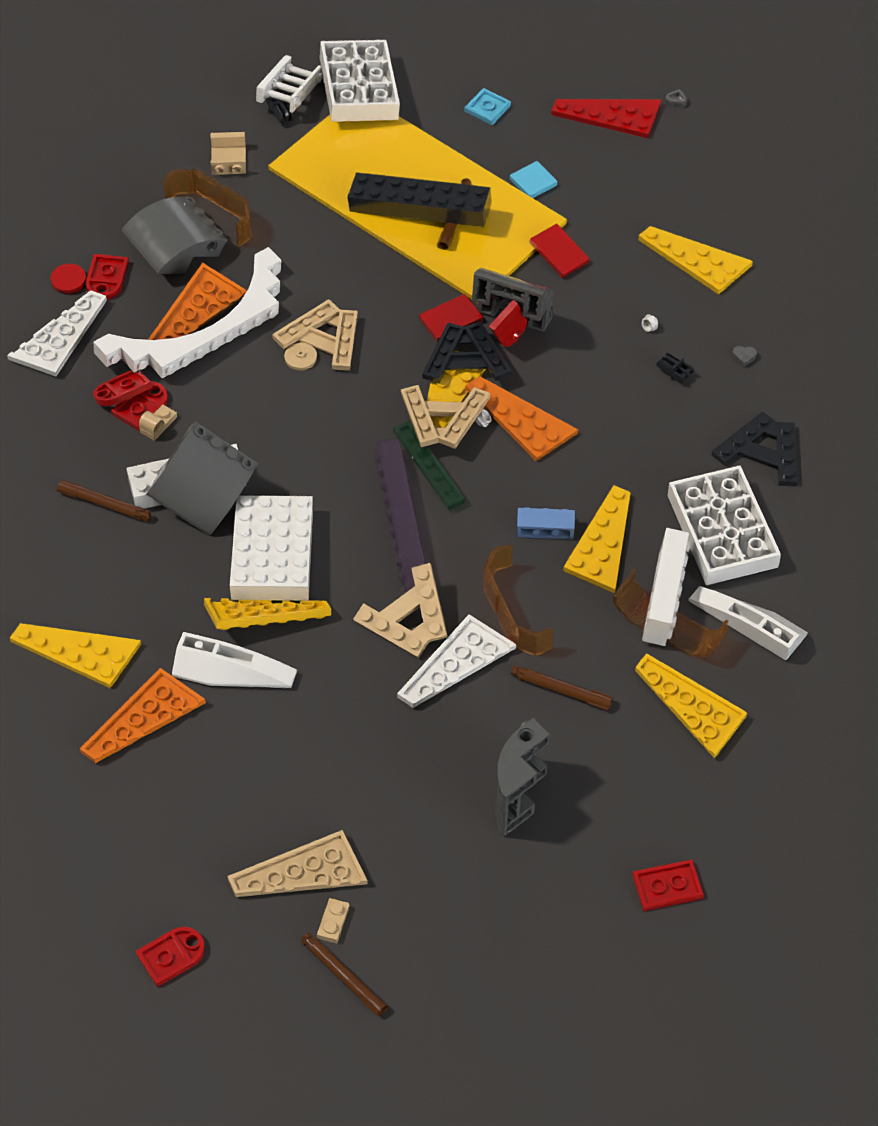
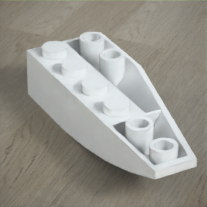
[689,586,808,660]
[172,632,297,688]

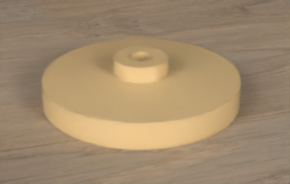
[284,343,317,371]

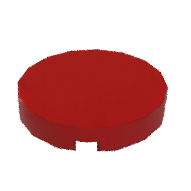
[50,264,86,294]

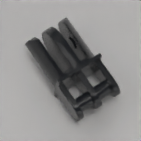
[266,97,295,123]
[656,352,694,383]

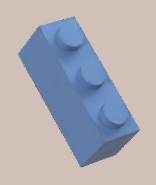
[517,507,575,540]

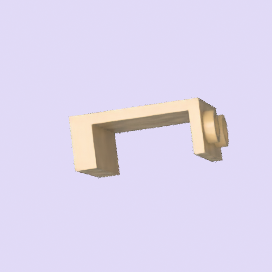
[211,132,246,175]

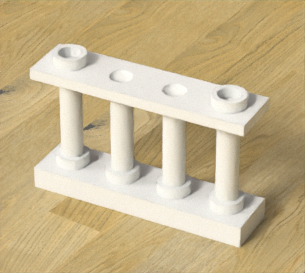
[256,55,323,113]

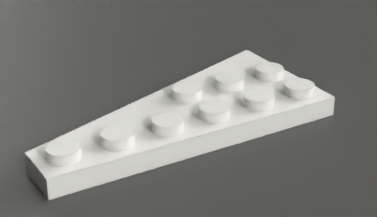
[7,290,107,376]
[397,615,516,708]

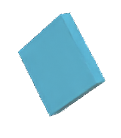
[464,88,511,125]
[510,161,557,198]

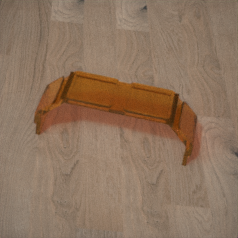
[163,168,252,247]
[483,544,554,656]
[612,569,729,657]

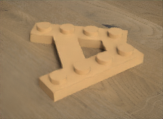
[273,299,358,371]
[401,385,490,449]
[353,563,448,659]

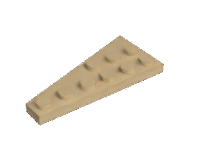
[227,830,367,897]

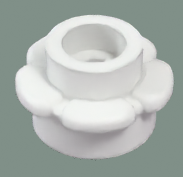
[642,314,658,332]
[475,409,491,427]

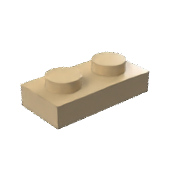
[317,898,350,943]

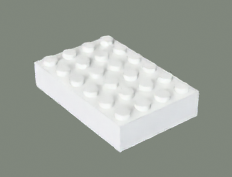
[320,40,400,122]
[668,466,781,585]
[230,496,313,601]

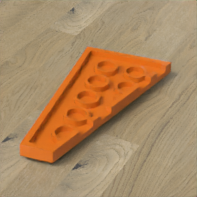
[148,263,247,340]
[465,376,578,461]
[80,668,206,763]

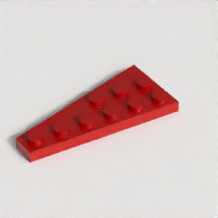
[551,99,662,138]

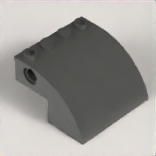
[121,196,227,274]
[472,268,553,332]
[146,421,258,536]
[495,717,550,837]

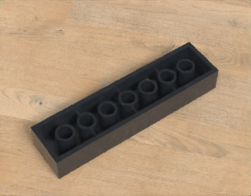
[347,172,492,227]

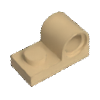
[139,405,177,441]

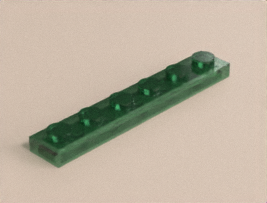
[393,421,465,510]

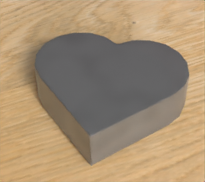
[665,89,687,108]
[732,346,757,367]

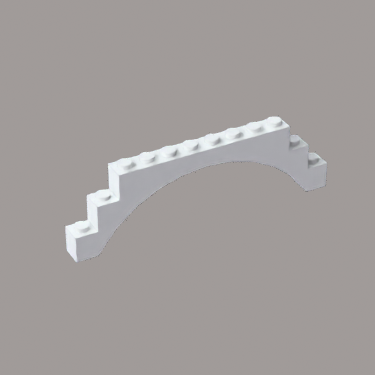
[94,247,281,378]

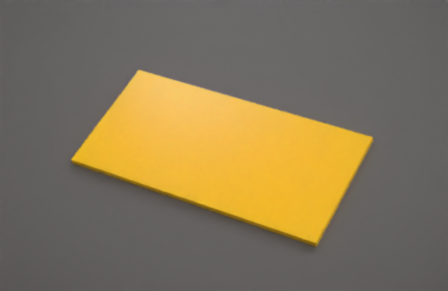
[268,115,567,303]

